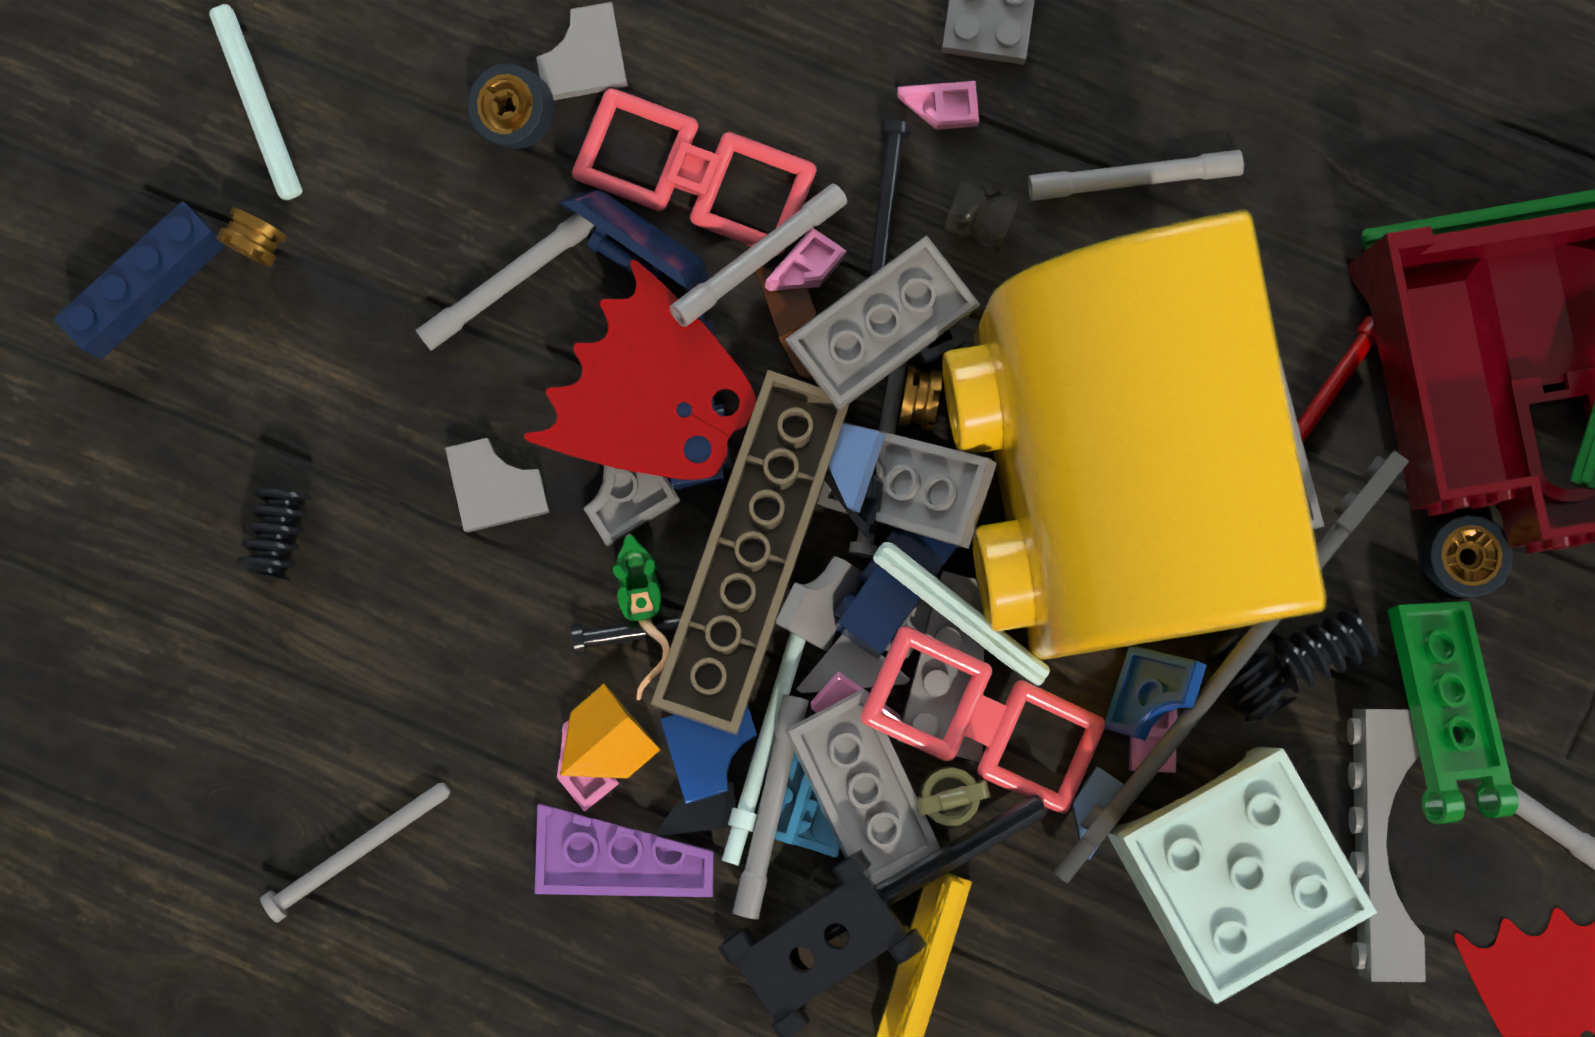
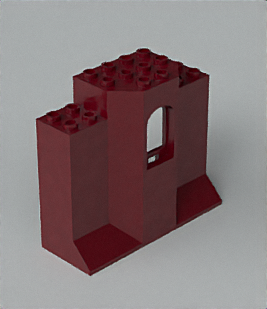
[1347,209,1595,554]

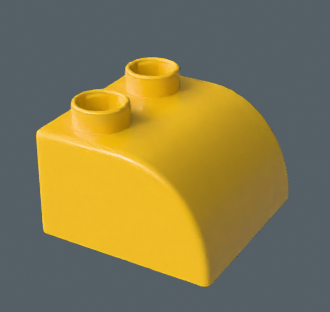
[942,211,1325,660]

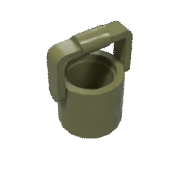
[914,766,990,826]

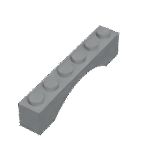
[1347,709,1426,982]

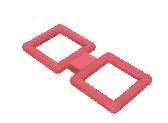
[572,88,816,256]
[860,626,1105,814]

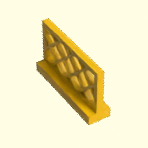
[875,873,972,1037]

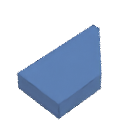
[828,423,885,513]
[1072,766,1124,859]

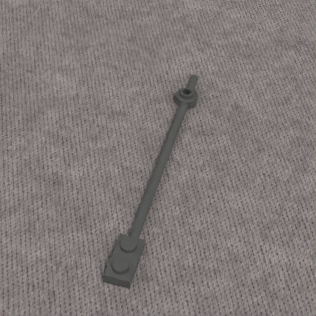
[1054,450,1409,884]

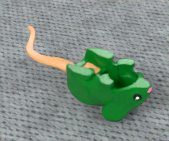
[613,534,670,700]

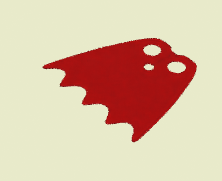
[524,260,756,480]
[1454,908,1595,1037]

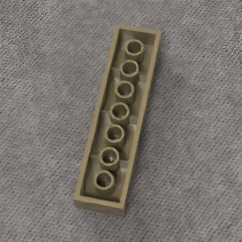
[651,370,850,736]

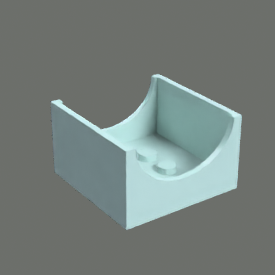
[1108,747,1377,1004]

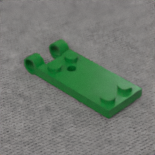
[1387,601,1519,824]

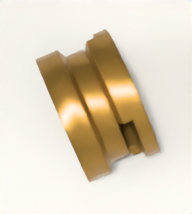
[216,207,287,267]
[898,365,943,431]

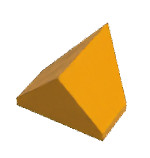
[560,684,661,779]

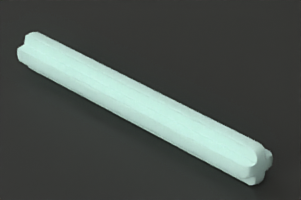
[209,4,302,200]
[873,542,1050,686]

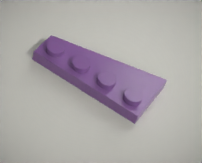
[535,804,714,897]

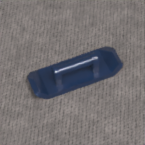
[558,190,708,293]

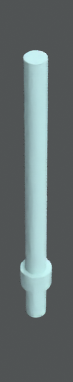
[722,632,805,866]

